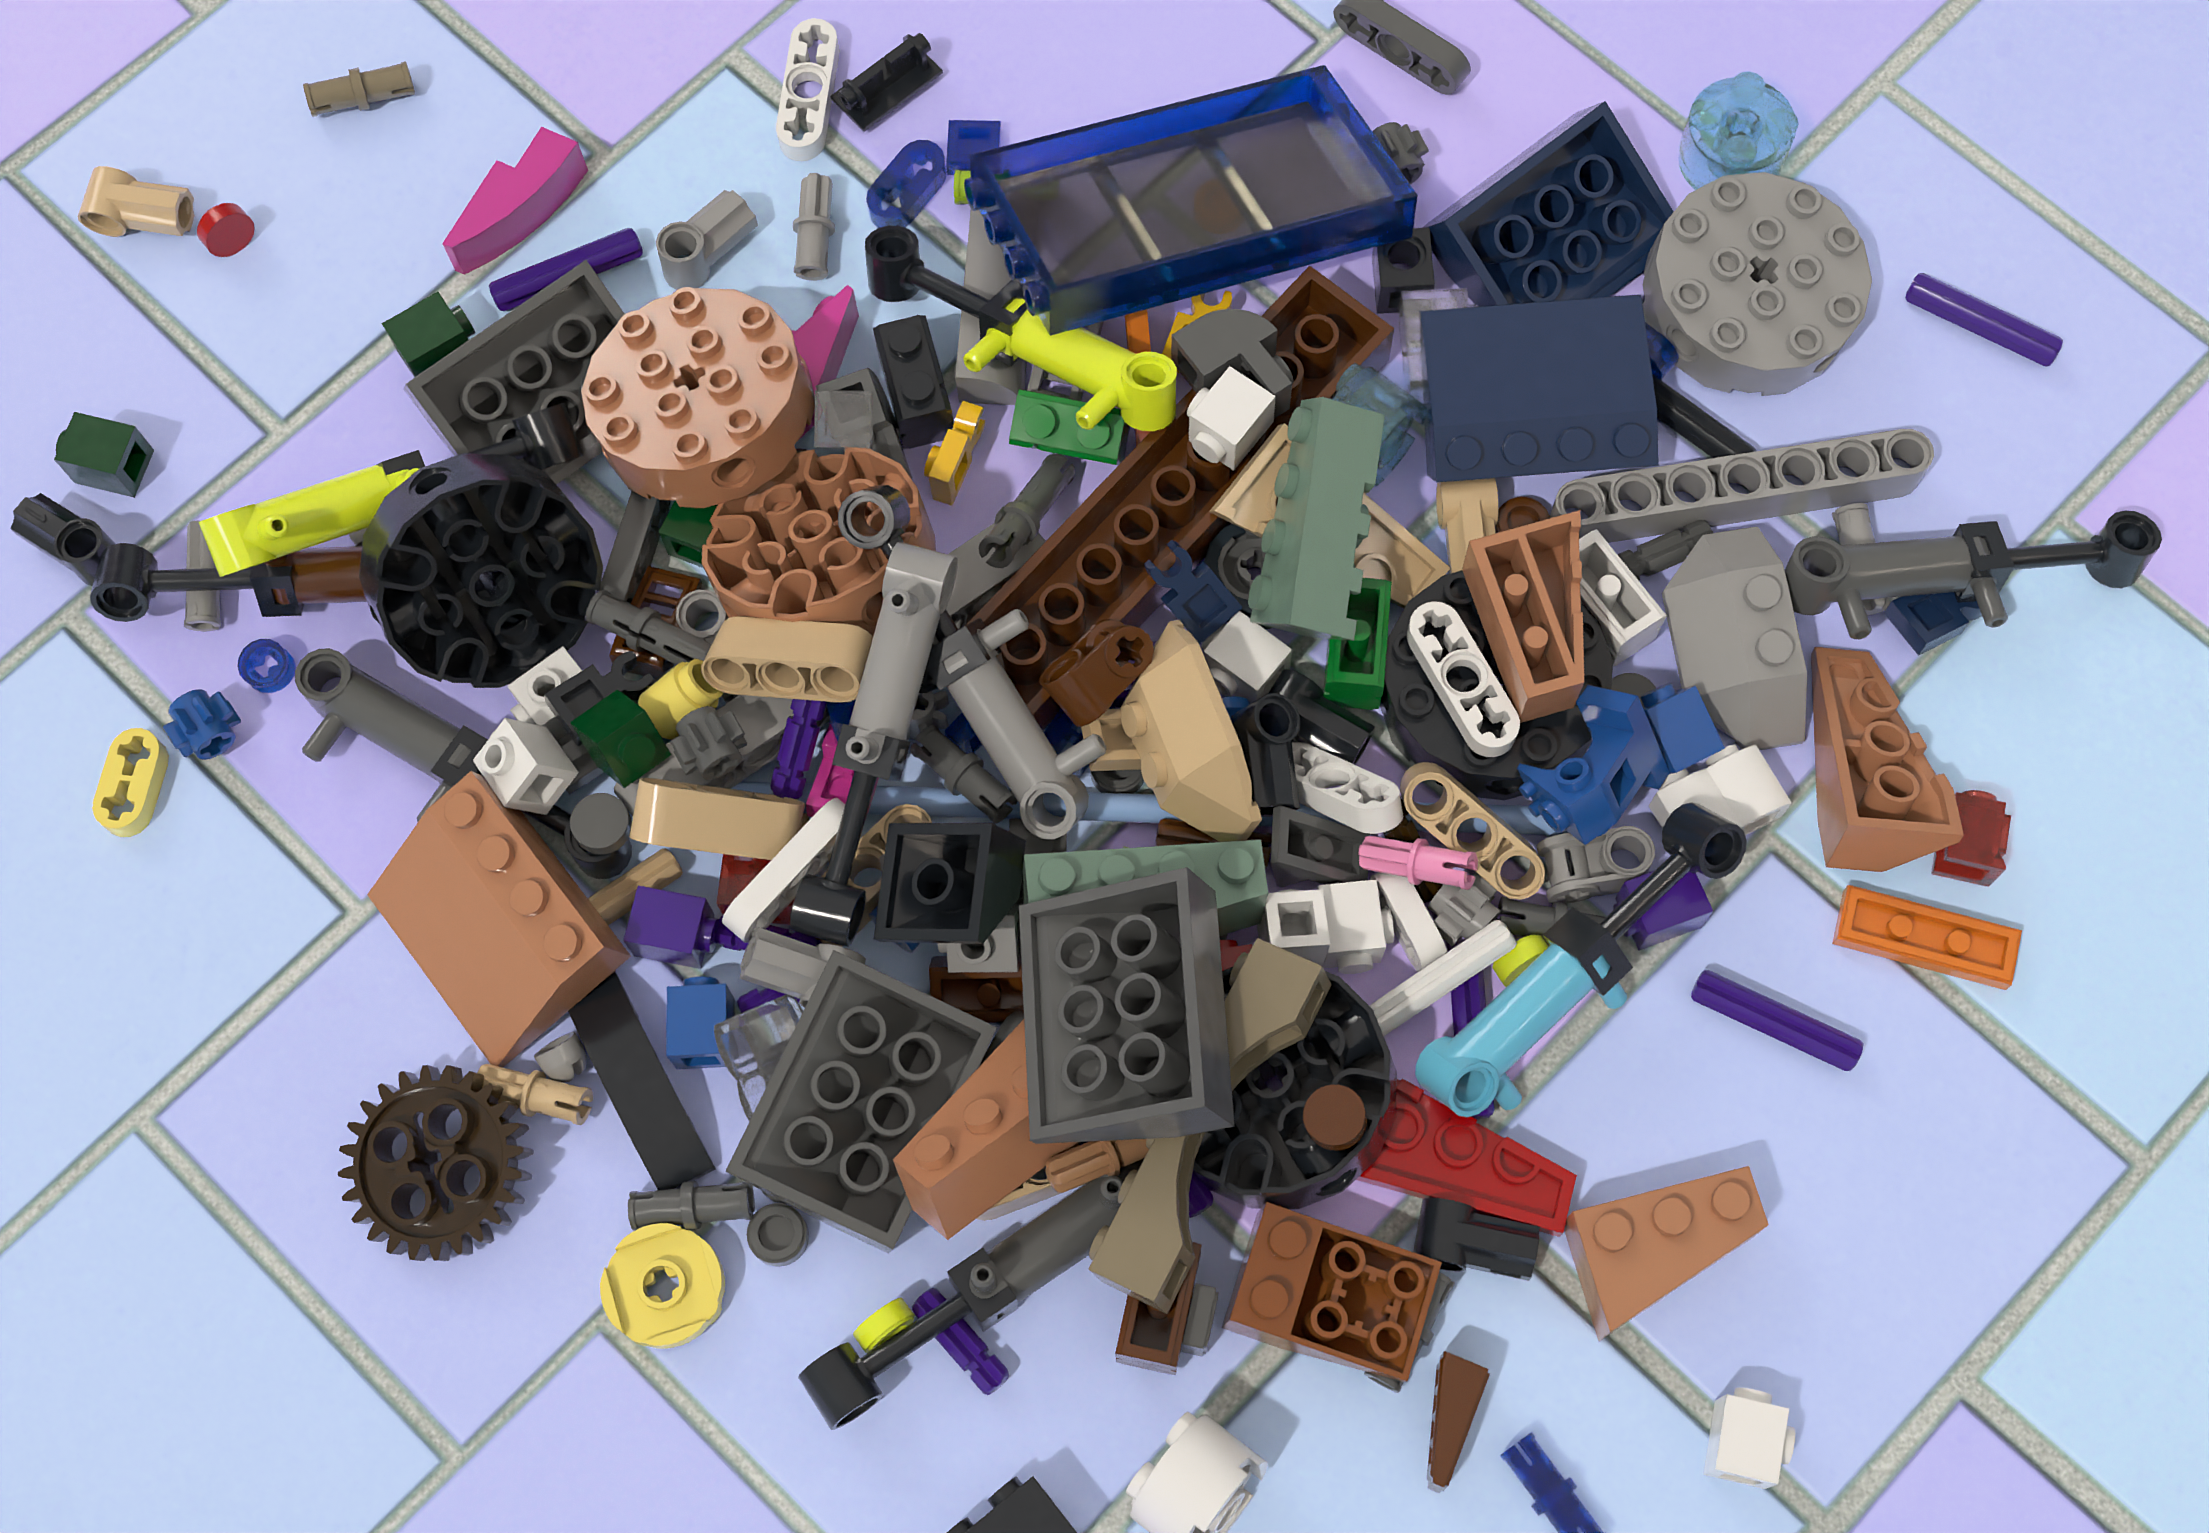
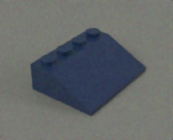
[1422,101,1674,307]
[1419,294,1659,483]

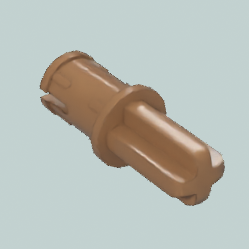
[1045,1139,1149,1193]

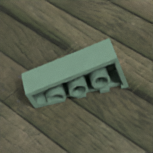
[1248,397,1385,641]
[1022,840,1268,936]

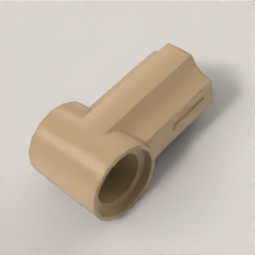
[77,166,195,237]
[1436,478,1498,574]

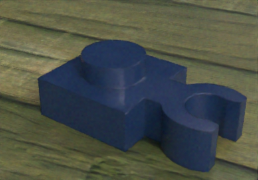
[1144,540,1243,644]
[1884,592,1982,656]

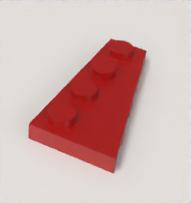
[1356,1078,1577,1237]

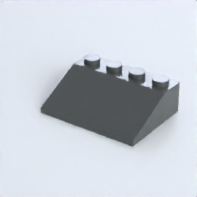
[403,260,625,485]
[1019,867,1234,1144]
[725,950,997,1253]

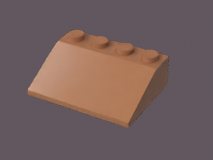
[367,771,631,1067]

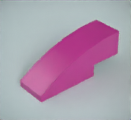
[442,126,588,275]

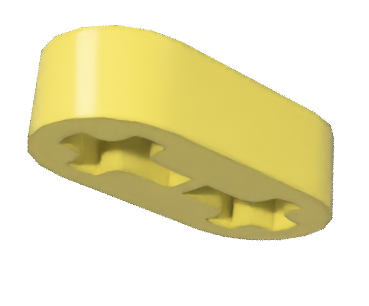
[92,728,169,837]

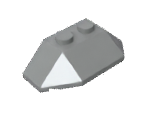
[1661,526,1807,750]

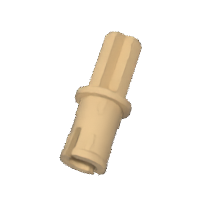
[477,1064,593,1125]

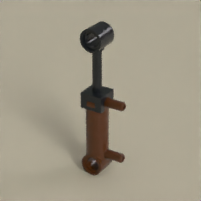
[90,543,367,622]

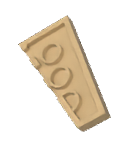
[1209,423,1450,608]

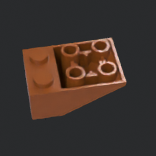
[1221,1202,1442,1382]

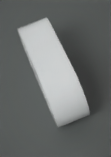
[1370,872,1447,972]

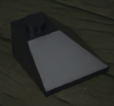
[873,823,1026,944]

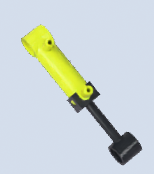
[865,225,1177,431]
[199,403,584,577]

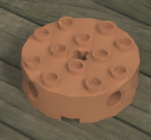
[581,287,816,508]
[702,447,936,636]

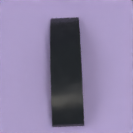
[568,970,716,1190]

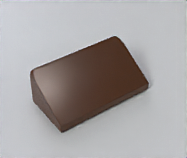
[929,956,1024,1023]

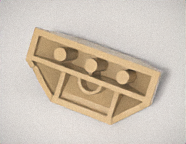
[1120,620,1262,842]

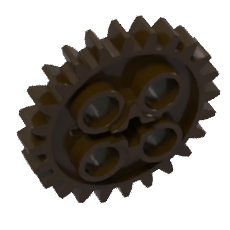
[338,1065,534,1261]

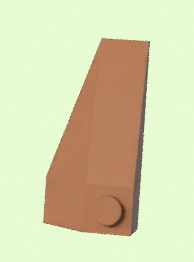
[1811,647,1964,872]

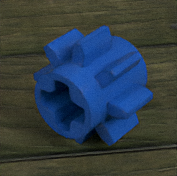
[162,689,241,760]

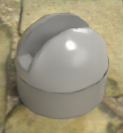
[534,1031,587,1082]

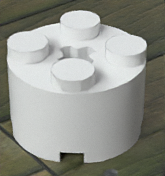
[1126,1412,1268,1533]

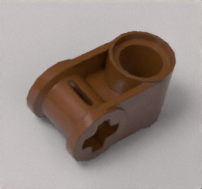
[1039,619,1154,727]

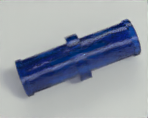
[1500,1432,1606,1533]

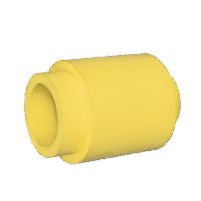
[638,659,723,740]

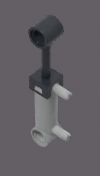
[838,485,1106,839]
[790,541,958,947]

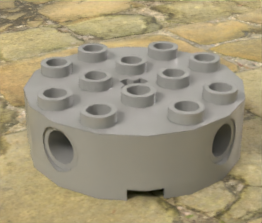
[1642,172,1872,396]

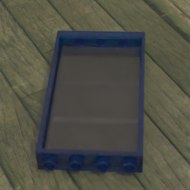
[964,65,1418,336]

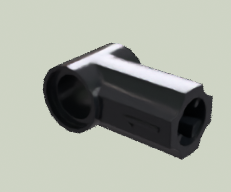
[10,492,116,586]
[1260,669,1375,765]
[1230,693,1300,817]
[1413,1198,1540,1281]

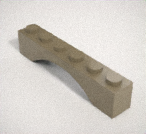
[1088,938,1332,1314]

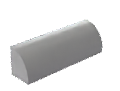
[955,187,1039,405]

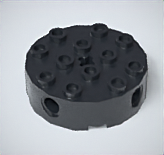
[359,453,603,688]
[1380,571,1613,801]
[1193,967,1397,1209]

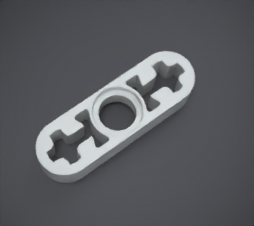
[776,18,840,161]
[1407,602,1520,757]
[1292,742,1403,834]
[722,798,845,943]

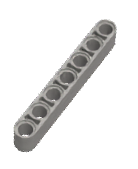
[1550,429,1934,543]

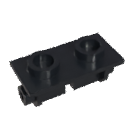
[830,33,943,132]

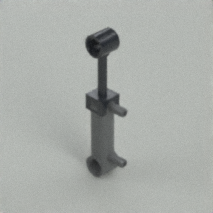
[1784,510,2162,640]
[295,648,631,880]
[798,1158,1144,1430]

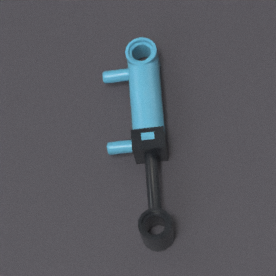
[1415,802,1747,1117]

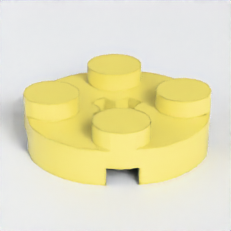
[600,1223,725,1349]

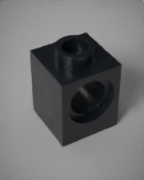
[1372,225,1435,314]

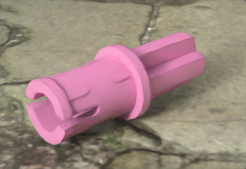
[1358,835,1478,890]

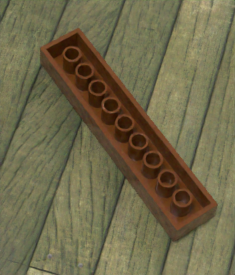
[965,265,1395,731]

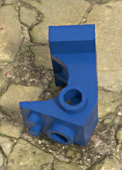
[1517,685,1670,845]

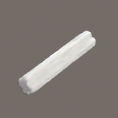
[1369,920,1517,1036]

